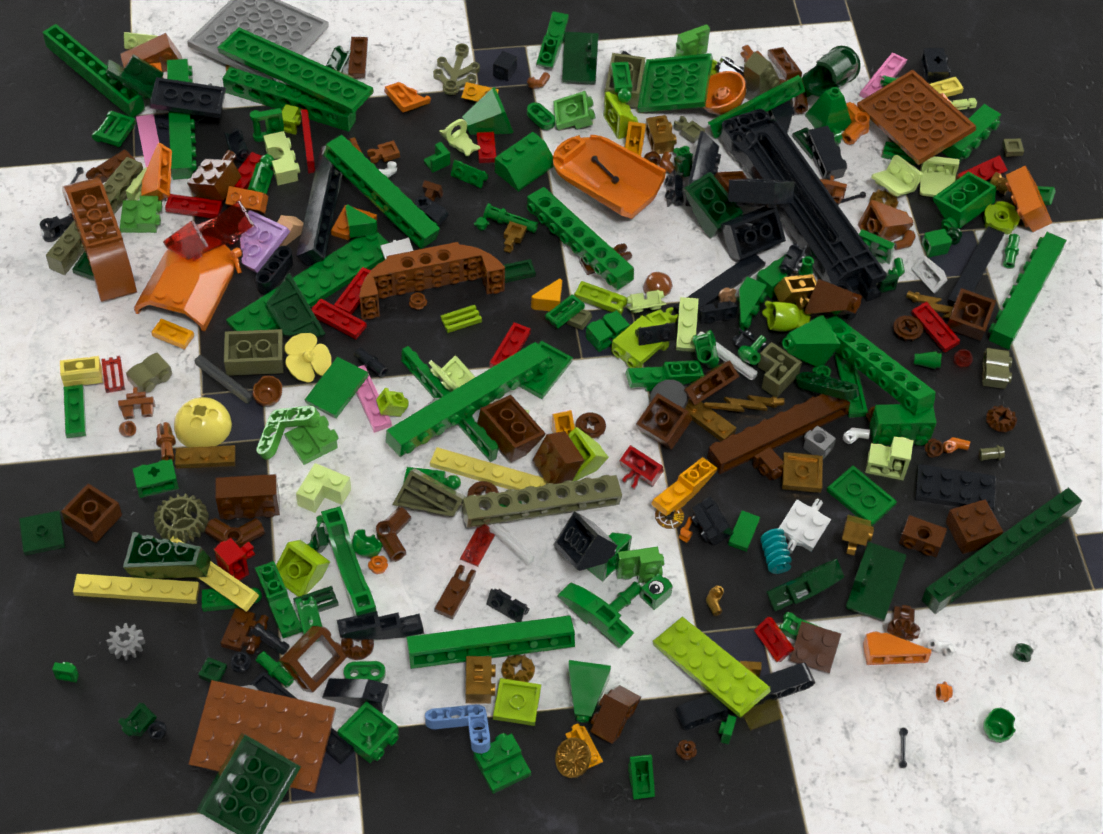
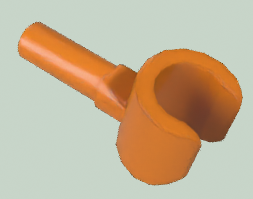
[227,248,242,274]
[679,517,693,543]

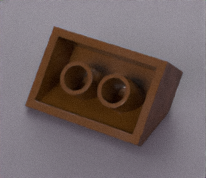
[477,395,546,462]

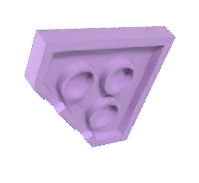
[239,210,290,273]

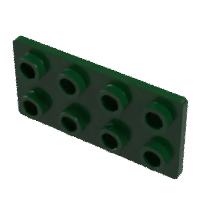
[562,32,599,84]
[106,54,164,99]
[846,542,906,622]

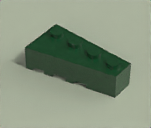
[123,532,211,579]

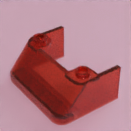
[163,201,255,262]

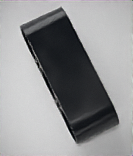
[255,246,293,295]

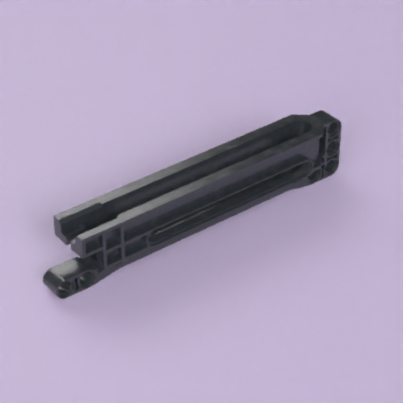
[720,109,887,319]

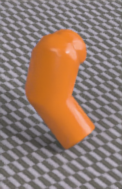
[943,437,970,453]

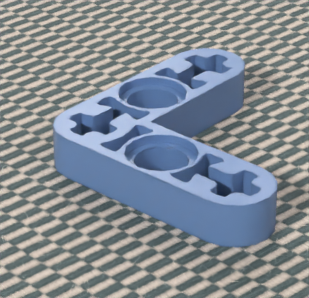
[425,704,491,753]

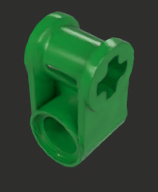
[693,330,719,368]

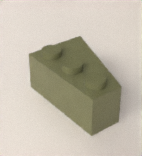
[744,51,780,100]
[392,468,466,517]

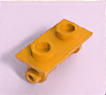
[461,82,499,102]
[565,724,603,768]

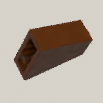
[804,279,862,318]

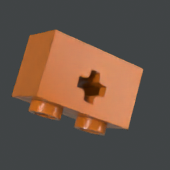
[225,186,269,214]

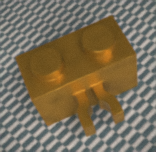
[645,115,677,154]
[774,274,817,310]
[842,515,874,555]
[466,656,496,704]

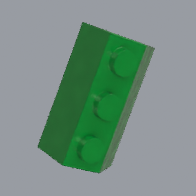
[495,132,554,192]
[933,171,996,229]

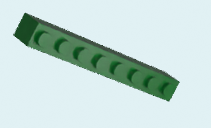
[42,24,145,118]
[167,59,197,180]
[324,135,440,249]
[988,232,1067,350]
[407,615,575,669]

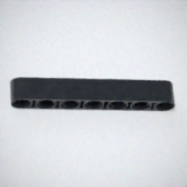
[675,663,815,730]

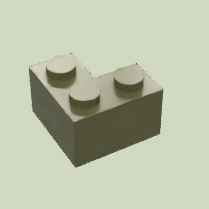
[758,342,802,397]

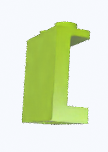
[612,315,669,368]

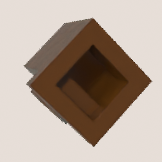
[753,447,784,480]

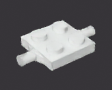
[779,499,831,553]

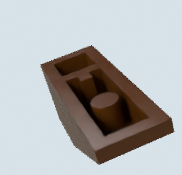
[684,360,739,406]

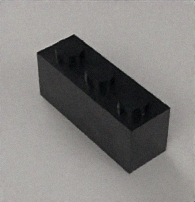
[806,126,847,180]

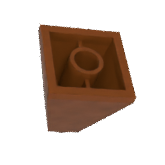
[857,200,913,242]

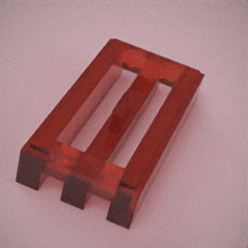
[101,356,125,393]

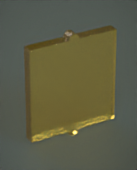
[742,699,784,731]

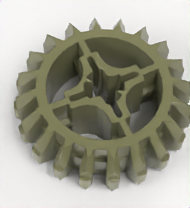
[154,493,209,543]

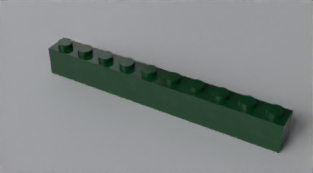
[921,487,1083,614]

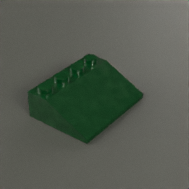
[196,733,301,834]

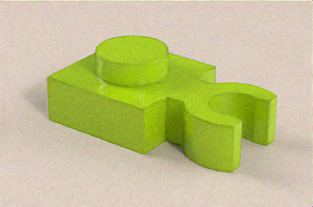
[645,307,679,325]

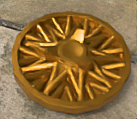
[555,737,591,778]

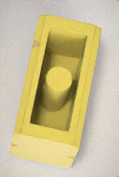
[60,356,103,387]

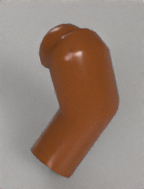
[527,72,550,89]
[659,152,675,174]
[893,230,916,250]

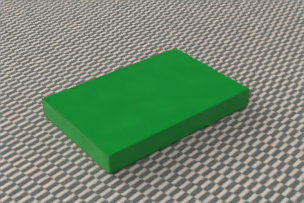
[518,341,573,399]
[304,357,369,419]
[826,466,897,526]

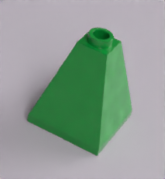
[462,87,513,135]
[805,87,851,132]
[782,315,841,367]
[568,660,611,723]

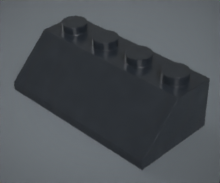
[685,131,721,207]
[553,511,618,571]

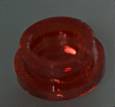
[954,349,973,367]

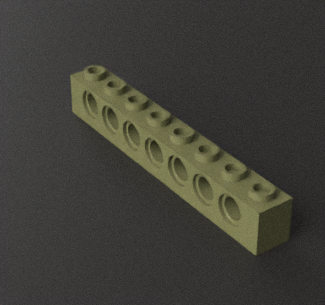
[46,157,143,275]
[461,475,622,528]

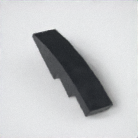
[337,611,424,639]

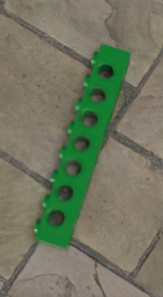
[222,67,356,132]
[527,187,634,290]
[826,316,936,415]

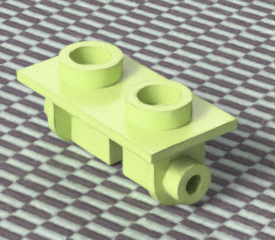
[124,32,158,49]
[626,290,666,313]

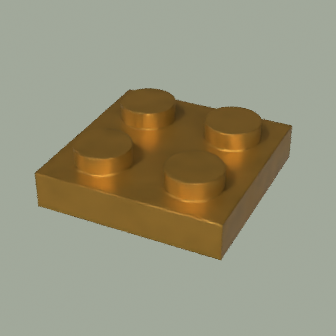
[782,452,823,493]

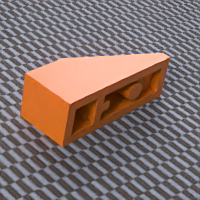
[141,143,172,201]
[863,631,931,665]

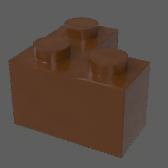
[590,685,641,744]

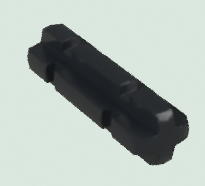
[251,623,290,655]

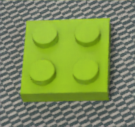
[493,678,542,726]

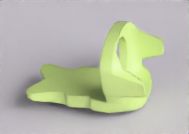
[439,119,480,156]

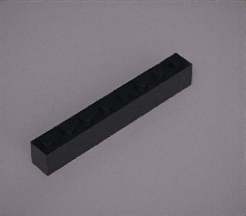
[296,145,343,266]

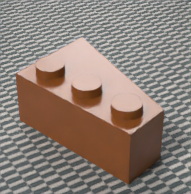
[120,33,182,72]

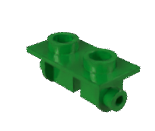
[451,160,489,188]

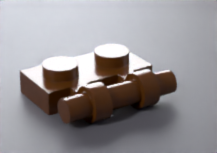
[221,608,269,654]

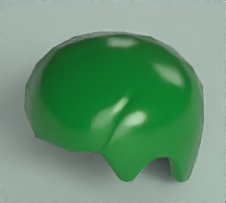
[352,529,383,557]
[983,707,1016,743]

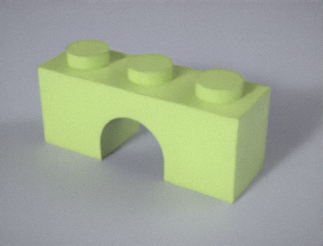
[264,131,300,185]

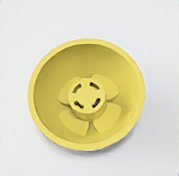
[174,397,232,448]

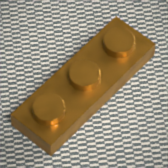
[685,399,736,441]
[175,445,235,469]

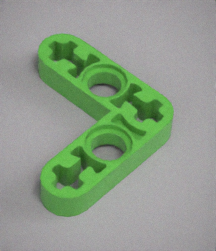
[257,406,320,460]

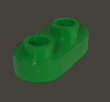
[527,102,555,130]
[343,661,386,682]

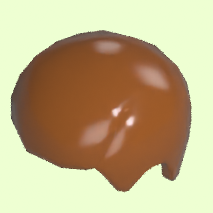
[643,272,673,299]
[253,376,282,407]

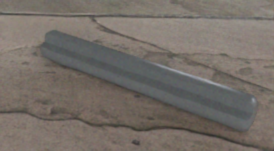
[194,355,253,403]

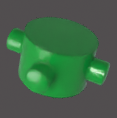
[474,217,489,231]

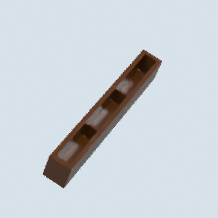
[707,394,850,475]

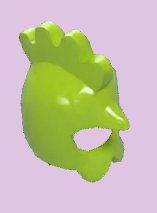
[762,301,811,332]

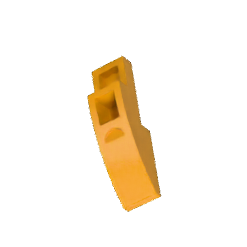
[651,457,718,516]

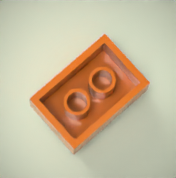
[1006,166,1052,232]

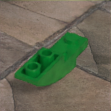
[536,11,569,69]
[625,361,704,392]
[255,561,303,639]
[557,582,634,649]

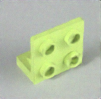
[871,155,924,196]

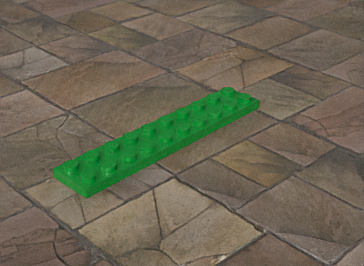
[217,27,374,114]
[226,232,389,331]

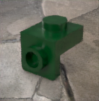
[674,153,693,177]
[118,703,157,737]

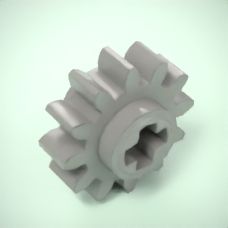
[106,623,145,661]

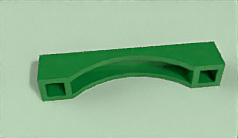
[321,506,376,616]

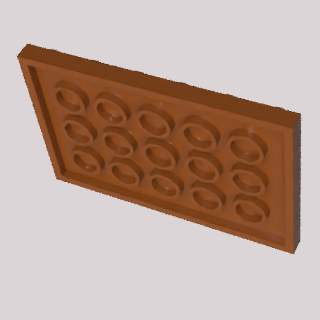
[857,70,976,165]
[189,680,336,793]

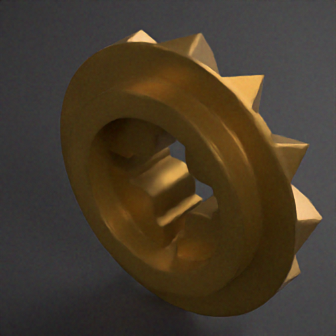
[870,189,899,208]
[502,654,535,682]

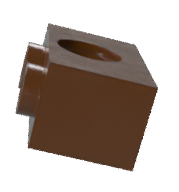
[899,515,947,558]

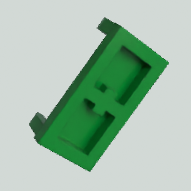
[295,596,322,642]

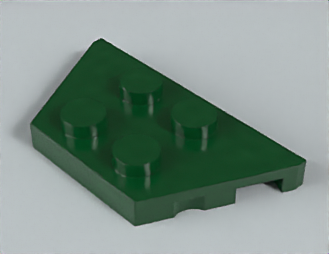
[265,273,326,338]

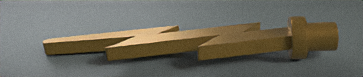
[906,291,953,319]
[704,395,784,412]

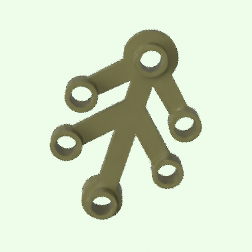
[433,43,480,95]

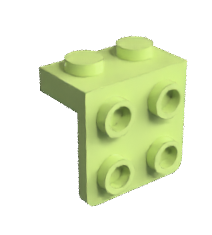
[920,156,959,197]
[429,356,475,391]

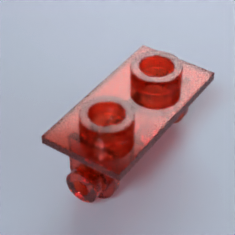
[460,524,495,567]

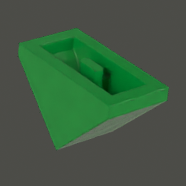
[345,204,378,238]
[628,755,655,799]

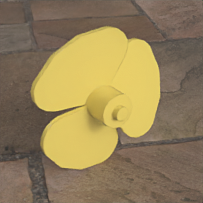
[284,333,331,383]

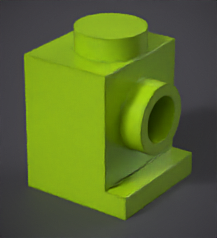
[282,105,301,135]
[376,388,409,417]

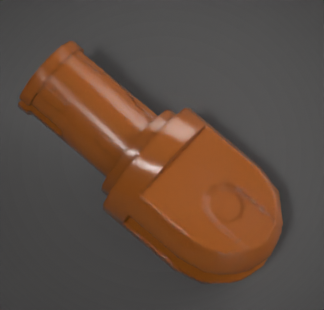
[156,422,176,461]

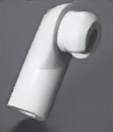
[378,161,397,178]
[843,428,870,444]
[927,639,955,656]

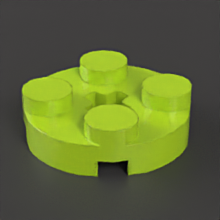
[983,201,1020,235]

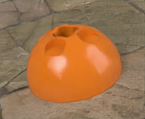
[702,71,746,115]

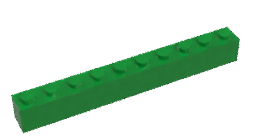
[385,342,550,457]

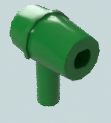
[738,335,767,365]

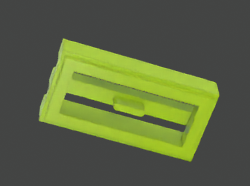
[441,305,482,333]

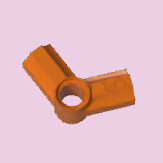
[842,102,870,145]

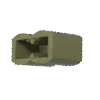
[982,348,1012,389]
[126,352,172,393]

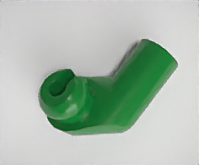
[888,257,905,277]

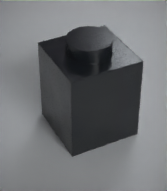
[493,51,517,81]

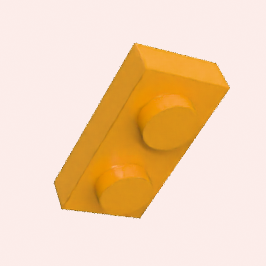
[151,319,194,350]

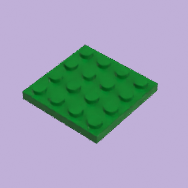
[638,53,713,113]

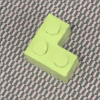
[865,437,913,480]
[296,463,351,513]

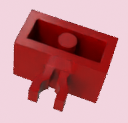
[619,445,664,490]
[214,538,255,581]

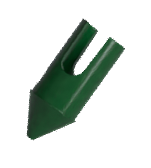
[803,45,861,97]

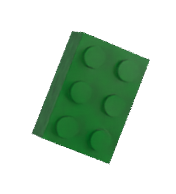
[869,404,937,446]

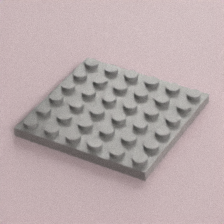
[187,0,329,81]

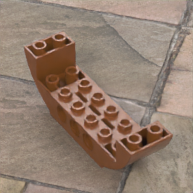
[62,177,137,302]
[360,242,505,320]

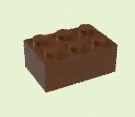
[216,474,280,520]

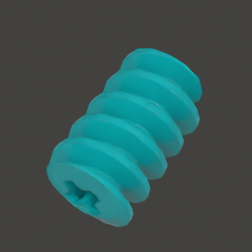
[760,528,792,574]

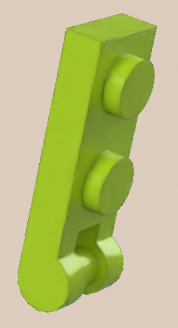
[574,281,627,314]

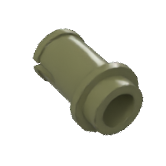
[979,445,1005,461]

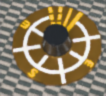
[655,508,684,529]

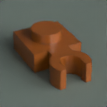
[367,140,400,163]

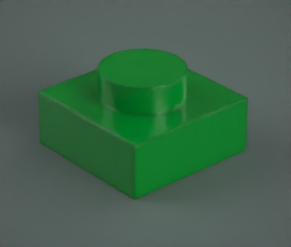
[1037,186,1056,205]
[52,662,79,683]
[719,715,737,745]

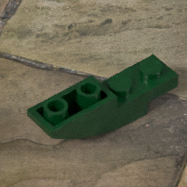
[766,558,844,611]

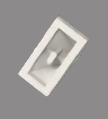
[912,256,948,293]

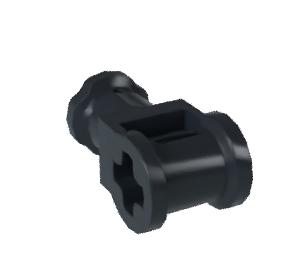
[39,213,74,242]

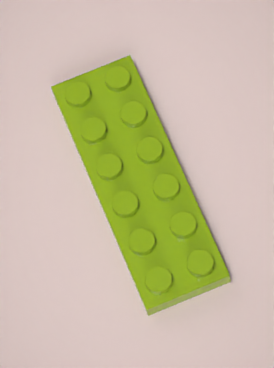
[653,616,770,718]

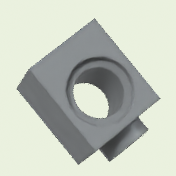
[803,426,836,459]

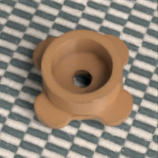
[718,288,736,303]

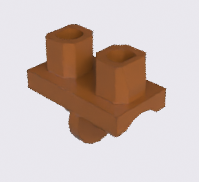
[820,175,847,203]
[118,387,156,420]

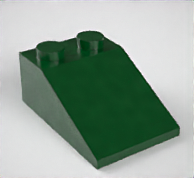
[683,172,743,239]

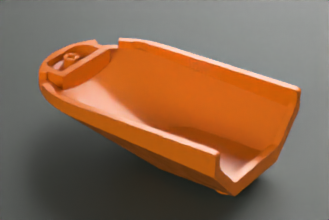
[553,135,666,219]
[134,237,235,331]

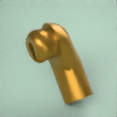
[706,585,724,616]

